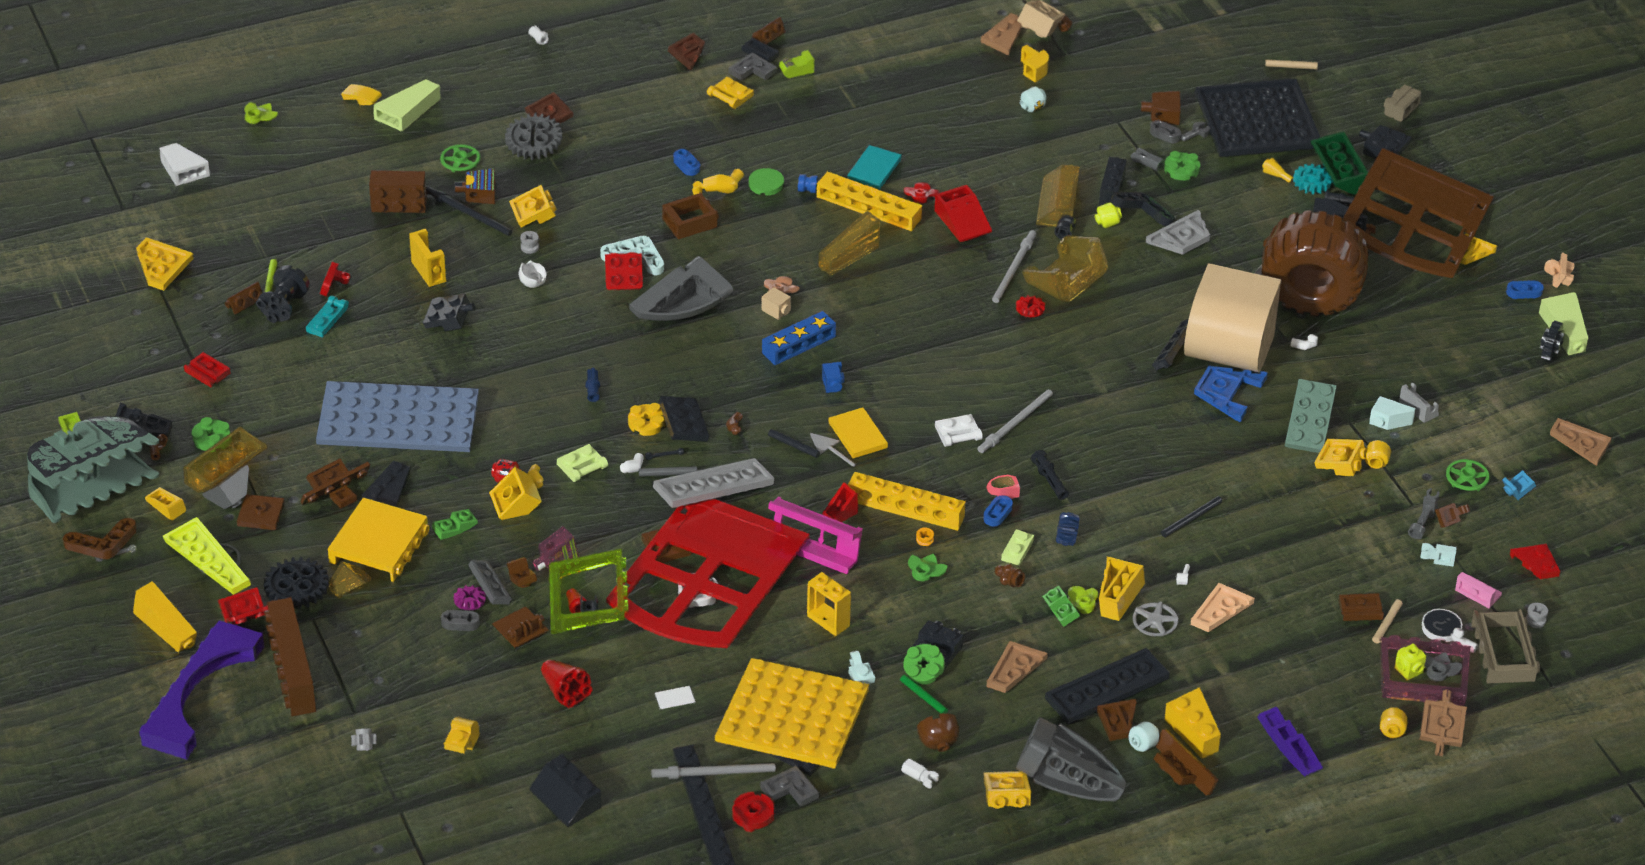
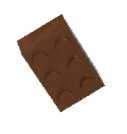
[369,170,427,213]

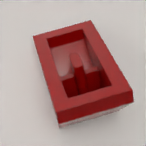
[822,482,858,522]

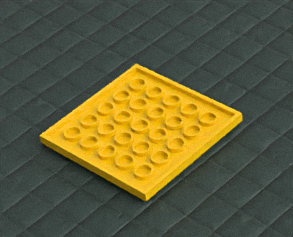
[715,658,869,768]

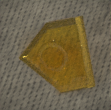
[328,562,371,598]

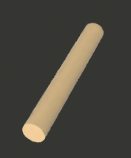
[1265,60,1317,69]
[1372,599,1403,643]

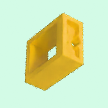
[807,572,851,636]

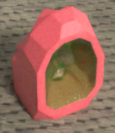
[986,475,1020,499]

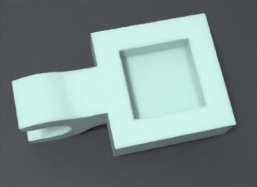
[1420,543,1457,566]
[849,651,875,684]

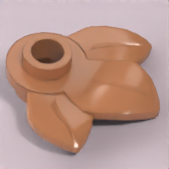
[764,276,800,294]

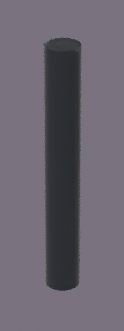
[768,429,820,458]

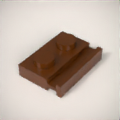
[1338,593,1384,621]

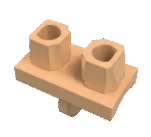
[1544,253,1574,288]

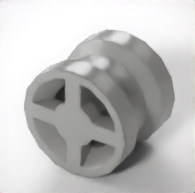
[520,231,539,254]
[1526,603,1548,628]

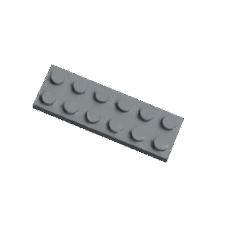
[653,458,774,508]

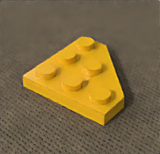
[136,237,194,291]

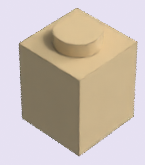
[762,287,791,320]

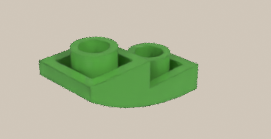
[432,509,478,540]
[1042,585,1080,627]

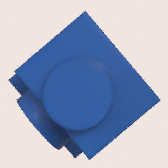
[822,362,844,393]

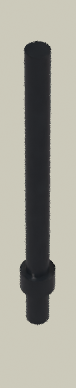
[426,186,512,236]

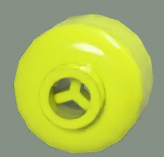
[1094,202,1122,228]

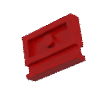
[184,352,231,388]

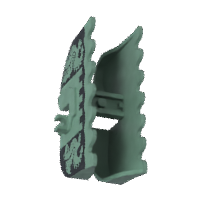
[27,416,159,523]

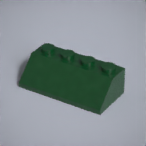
[1311,131,1368,195]

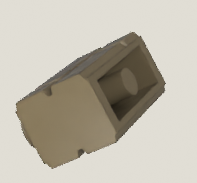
[1384,85,1421,122]

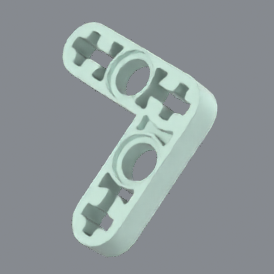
[601,236,664,275]

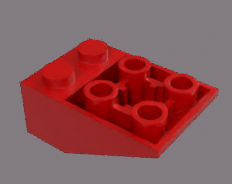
[935,185,992,242]

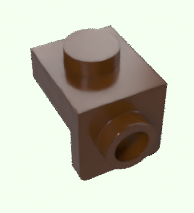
[507,557,537,588]

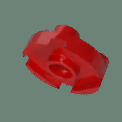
[732,792,774,832]

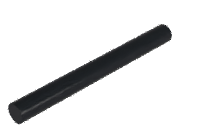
[1161,496,1222,538]

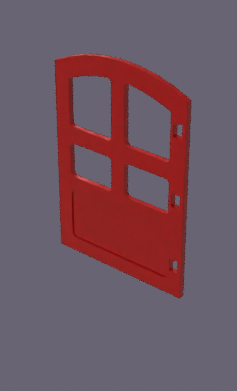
[606,499,810,648]

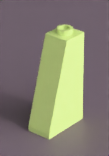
[373,79,440,131]
[1539,292,1588,355]

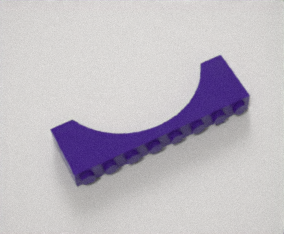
[139,620,264,760]

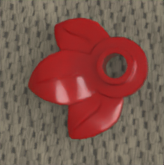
[903,182,939,204]

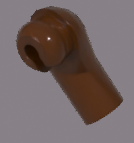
[1058,15,1072,32]
[726,412,743,435]
[149,434,168,460]

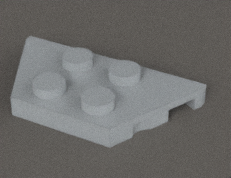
[1146,210,1210,254]

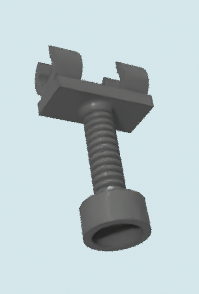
[1408,488,1440,539]

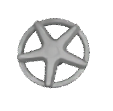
[1133,602,1178,636]

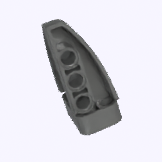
[629,256,734,321]
[1015,717,1126,801]

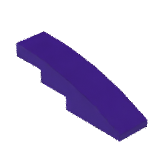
[1257,706,1323,777]

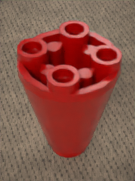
[541,660,592,708]

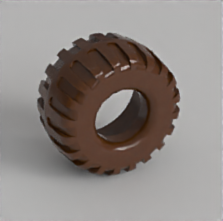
[1261,210,1368,316]

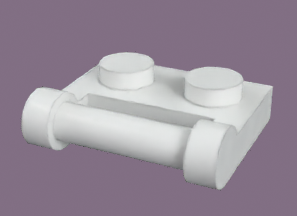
[935,414,982,447]

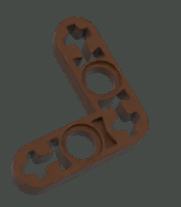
[63,518,137,559]

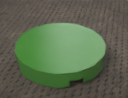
[749,168,784,196]

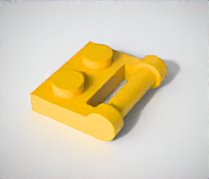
[707,77,754,109]

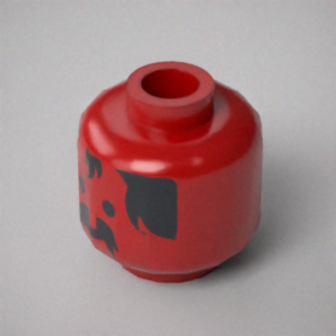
[491,459,521,483]

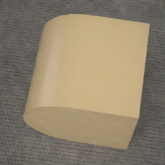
[1184,263,1281,372]

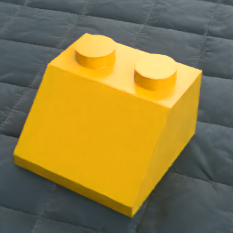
[489,467,542,520]

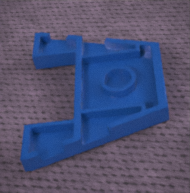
[1194,366,1268,422]

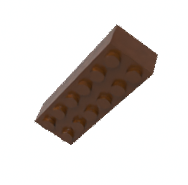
[264,598,316,717]

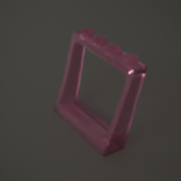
[1380,635,1471,706]

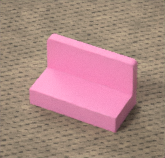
[1455,572,1502,608]

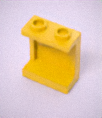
[409,229,446,287]

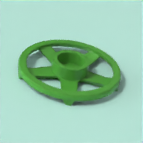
[440,145,480,172]
[1446,459,1490,491]

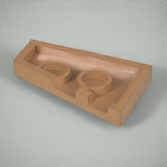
[981,13,1023,55]
[1550,418,1612,466]
[987,641,1048,693]

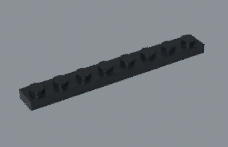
[673,744,735,865]

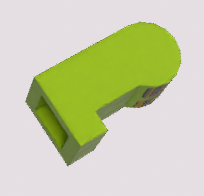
[779,50,814,78]

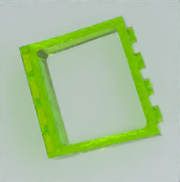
[549,549,628,634]

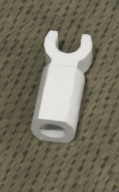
[902,759,939,789]

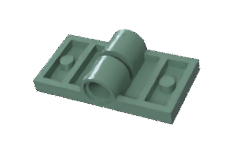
[1285,379,1336,453]

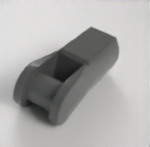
[1131,148,1164,171]

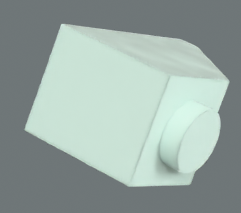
[1369,396,1416,430]

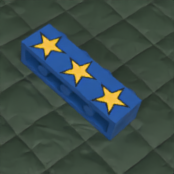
[762,311,836,365]

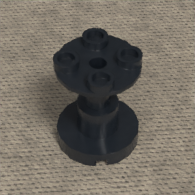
[256,265,310,323]

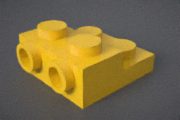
[509,185,557,228]
[1314,439,1367,476]
[984,771,1031,808]

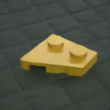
[1461,234,1497,265]

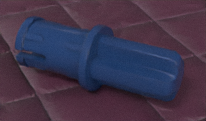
[585,368,600,402]

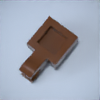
[1435,503,1470,528]

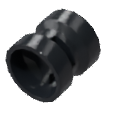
[1054,215,1076,240]

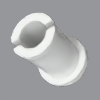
[529,26,548,44]

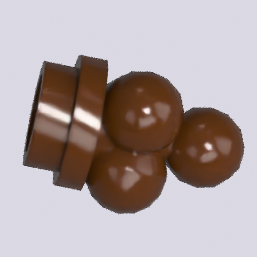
[994,564,1025,587]

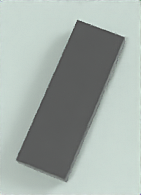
[468,560,511,605]

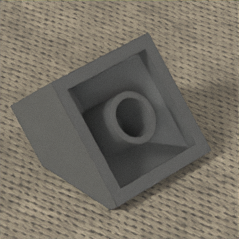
[202,465,249,509]

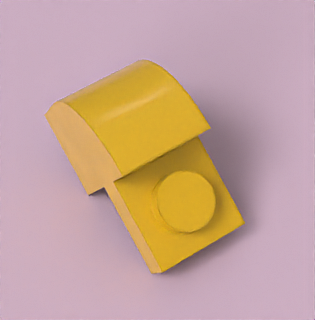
[1021,45,1049,82]
[444,717,479,753]

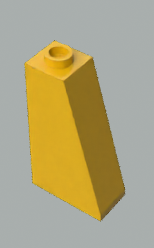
[133,581,197,653]

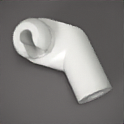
[1291,334,1318,350]
[620,453,644,473]
[1451,628,1478,653]

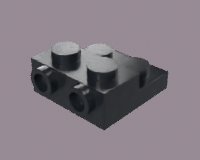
[912,620,964,670]

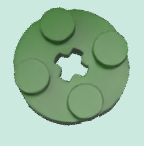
[1164,151,1200,180]
[192,417,231,451]
[903,644,945,685]

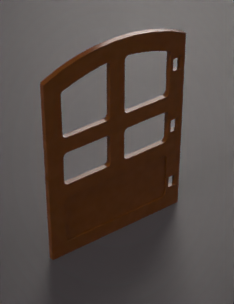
[1342,148,1494,278]

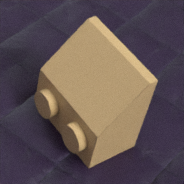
[1017,0,1065,38]

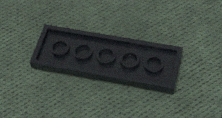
[1045,648,1170,724]

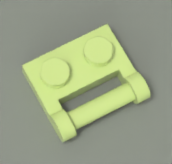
[557,444,608,482]

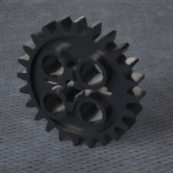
[263,557,329,609]

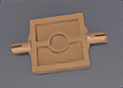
[1419,690,1467,756]

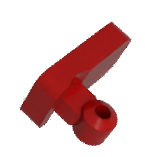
[320,262,351,297]

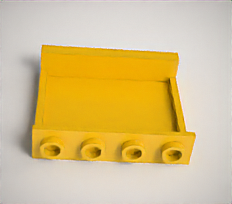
[328,498,430,582]

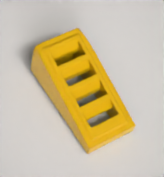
[145,487,186,520]

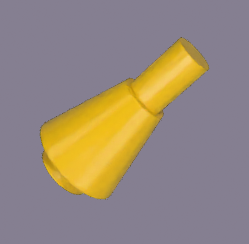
[1262,157,1293,183]

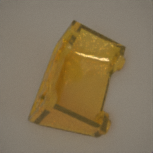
[1022,236,1108,302]

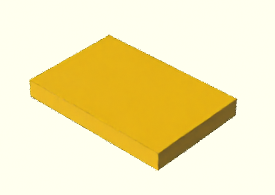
[829,407,888,458]

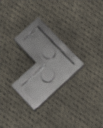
[728,53,777,80]
[760,766,819,806]

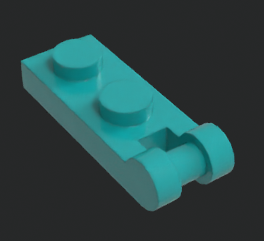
[306,295,349,338]

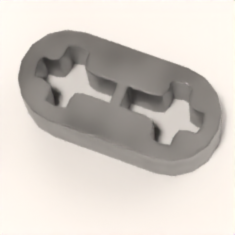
[1150,120,1181,144]
[441,610,480,631]

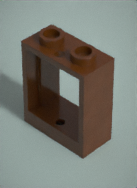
[662,193,719,240]

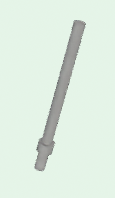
[992,230,1036,303]
[978,389,1053,453]
[652,763,776,779]

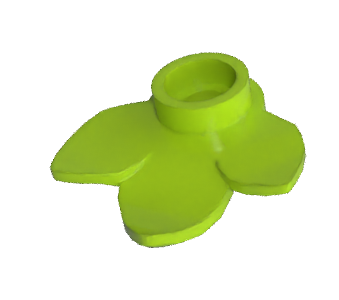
[244,102,278,124]
[1068,586,1098,614]

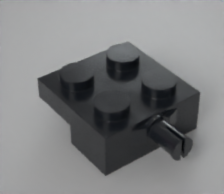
[1359,125,1412,159]
[423,293,476,331]

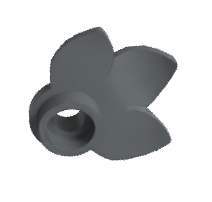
[1424,652,1462,681]

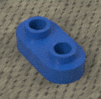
[673,149,700,176]
[1506,281,1544,299]
[983,495,1013,526]

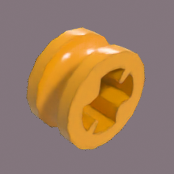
[916,527,934,546]

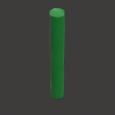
[900,675,948,714]

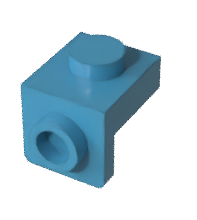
[1502,470,1536,500]

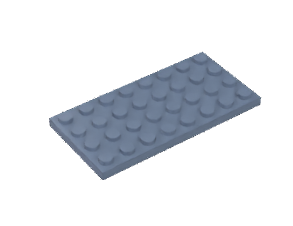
[316,381,479,452]

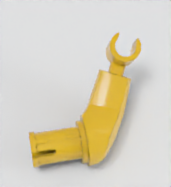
[693,169,744,195]

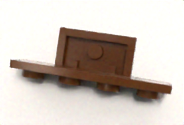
[300,459,370,505]
[1154,729,1218,796]

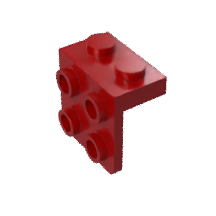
[605,252,643,290]
[218,587,268,625]

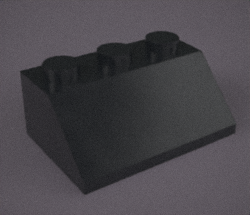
[530,754,602,828]

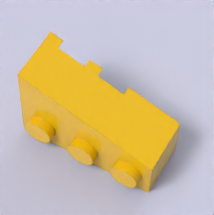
[1099,556,1145,621]
[1165,687,1221,759]

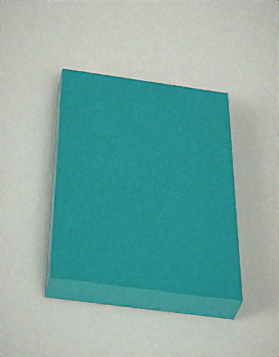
[847,145,901,190]

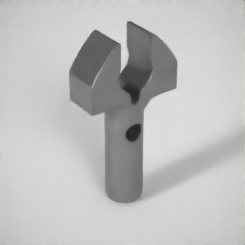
[1181,122,1210,141]

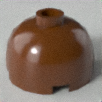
[917,713,959,752]

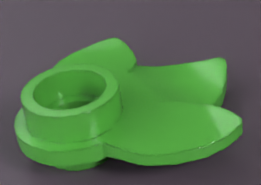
[908,554,947,581]

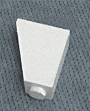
[160,143,210,186]

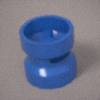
[798,174,818,193]

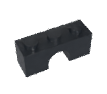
[1099,157,1127,206]

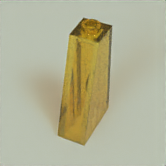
[818,211,880,275]

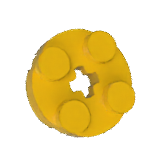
[628,403,666,436]

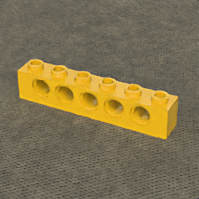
[817,172,922,231]
[848,472,965,531]

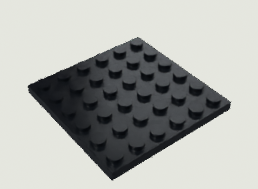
[1195,78,1321,157]

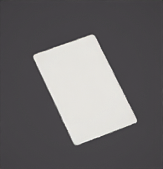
[655,686,695,709]

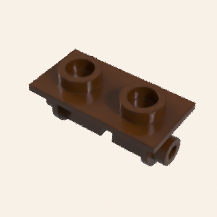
[752,16,785,44]
[225,281,262,314]

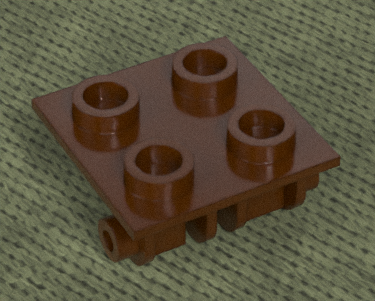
[492,606,549,648]

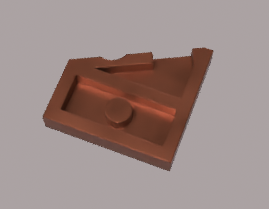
[668,33,705,71]

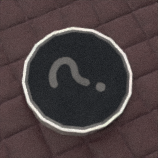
[1422,609,1462,642]

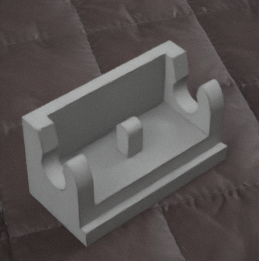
[1399,382,1439,423]

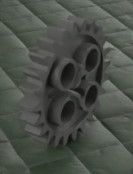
[505,113,563,160]

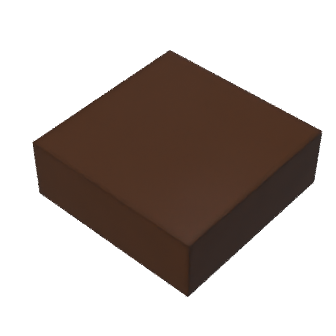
[330,485,357,509]

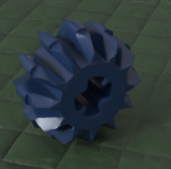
[1056,512,1079,546]

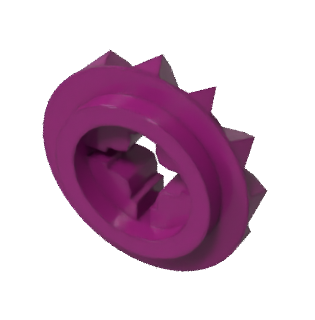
[454,584,486,610]

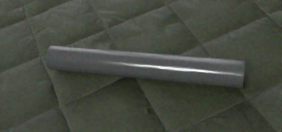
[639,466,697,476]

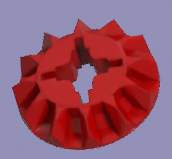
[1016,295,1045,317]

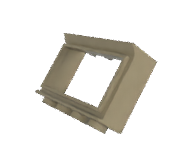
[1471,609,1540,683]

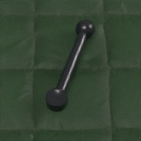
[645,448,685,460]

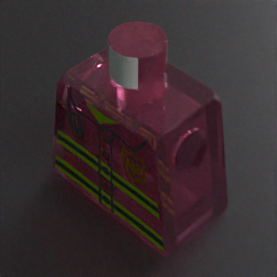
[532,526,580,574]

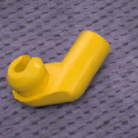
[528,464,544,489]

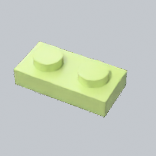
[1001,529,1034,566]

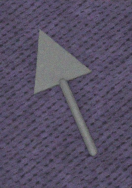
[810,433,855,467]

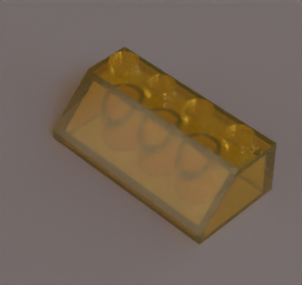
[1036,165,1080,226]
[183,427,267,493]

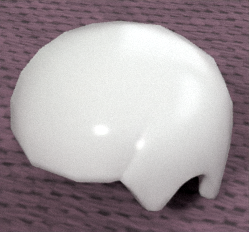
[519,261,547,288]

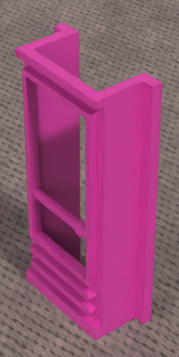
[768,497,862,574]

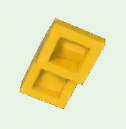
[341,85,382,105]

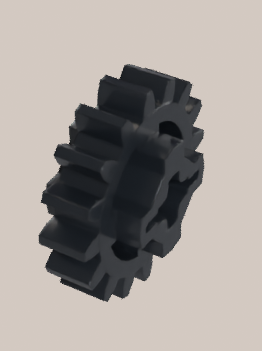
[1540,320,1565,361]

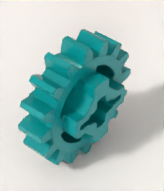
[1293,163,1332,194]

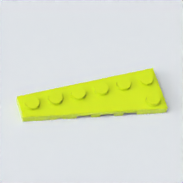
[163,517,251,595]

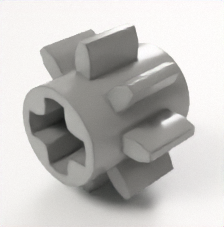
[351,729,377,751]

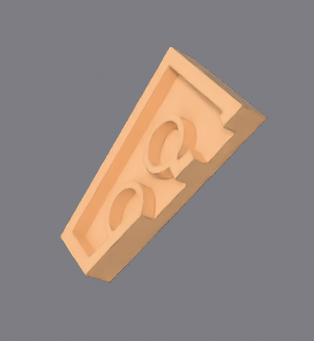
[1191,583,1255,632]

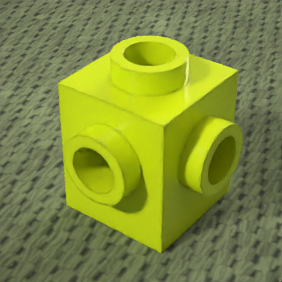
[1395,643,1426,680]

